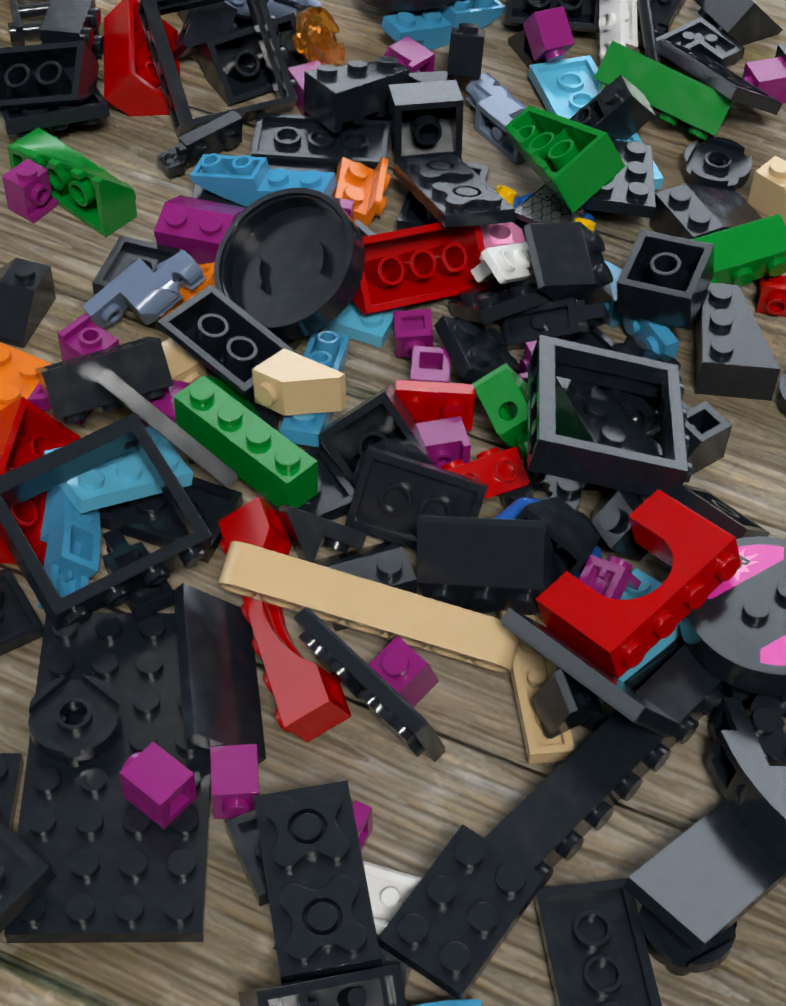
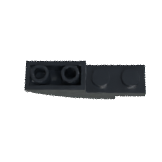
[705,697,786,865]

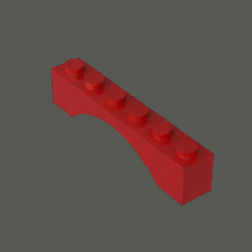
[218,496,352,743]

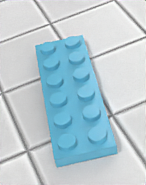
[528,55,664,190]

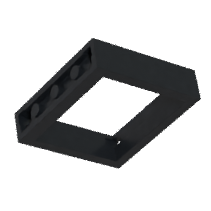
[137,0,298,138]
[527,334,692,499]
[0,412,213,631]

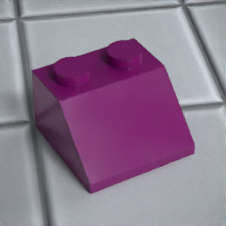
[154,195,246,265]

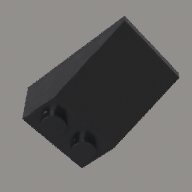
[649,184,763,240]

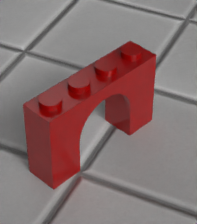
[535,489,741,679]

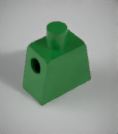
[472,363,528,463]

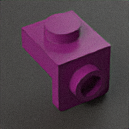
[393,309,434,359]

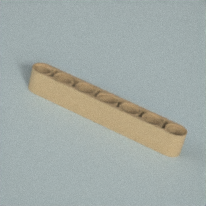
[217,541,520,673]

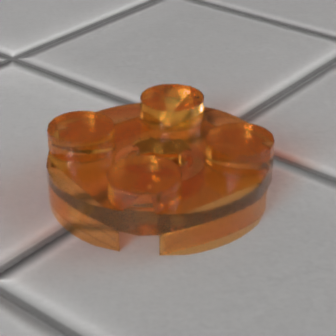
[293,6,345,67]

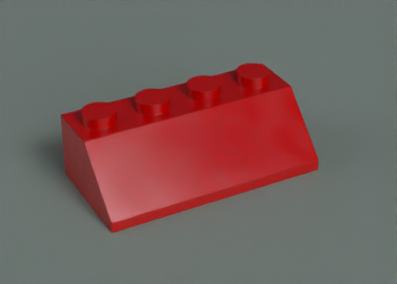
[104,0,180,117]
[352,222,492,315]
[0,396,81,567]

